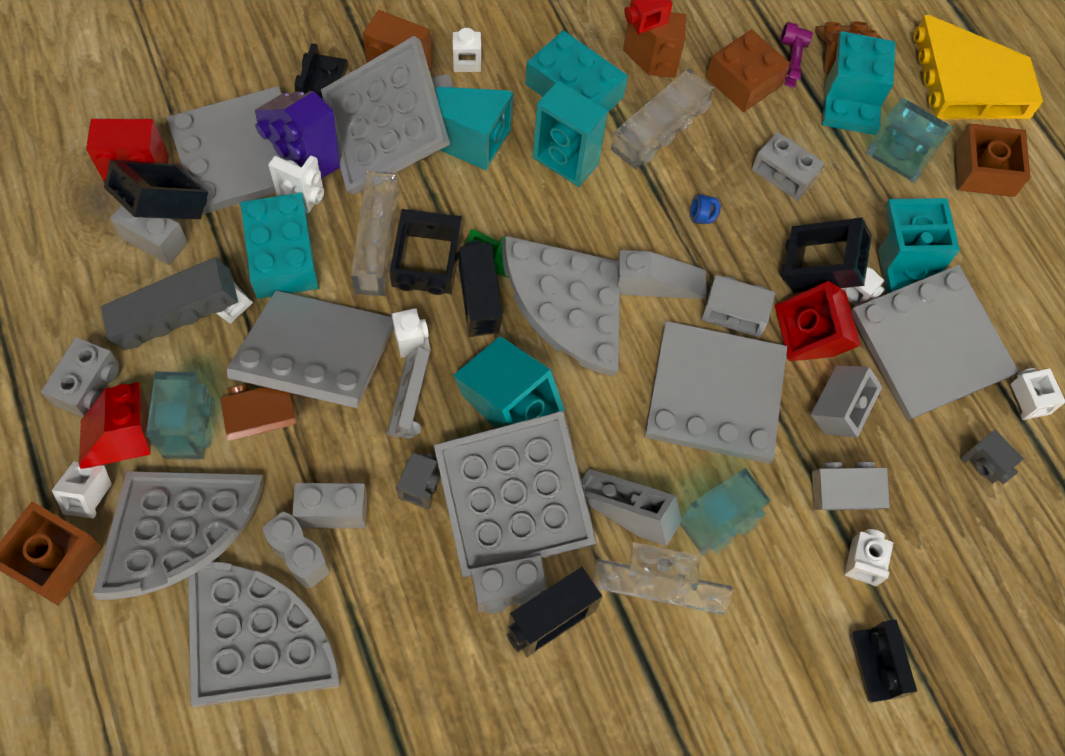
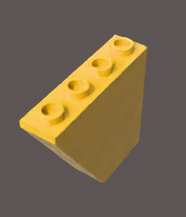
[913,15,1043,119]

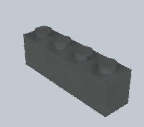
[101,257,238,350]

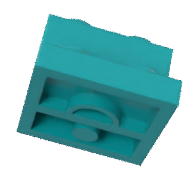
[822,31,896,135]
[878,198,960,294]

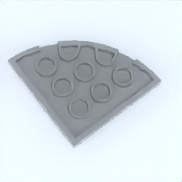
[502,236,620,376]
[93,471,264,600]
[188,562,341,708]

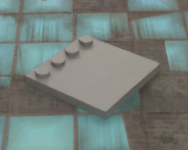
[321,36,450,195]
[167,86,287,215]
[851,265,1019,421]
[227,291,394,408]
[644,321,787,464]
[434,411,597,578]

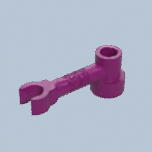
[780,21,813,88]

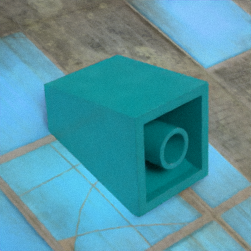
[435,87,514,170]
[453,336,565,429]

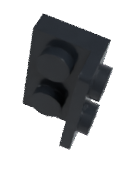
[295,43,348,101]
[850,619,917,703]

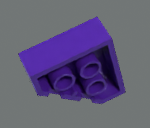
[255,91,340,179]

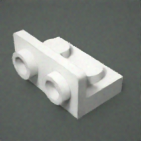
[268,155,324,213]

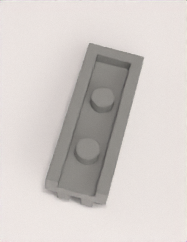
[386,347,430,439]

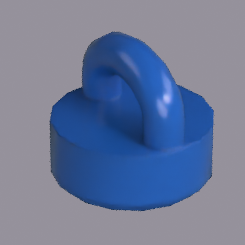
[690,194,721,225]

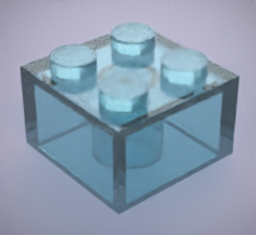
[866,97,953,183]
[146,372,215,459]
[680,468,771,556]

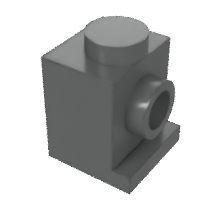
[960,429,1024,484]
[396,452,441,510]

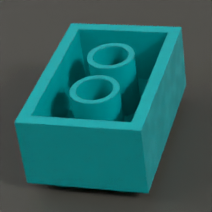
[525,30,628,112]
[533,80,608,187]
[240,192,319,299]

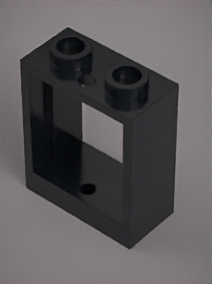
[103,159,209,220]
[389,209,462,295]
[781,217,872,292]
[459,241,502,337]
[506,567,603,657]

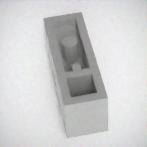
[617,250,707,299]
[581,469,682,546]

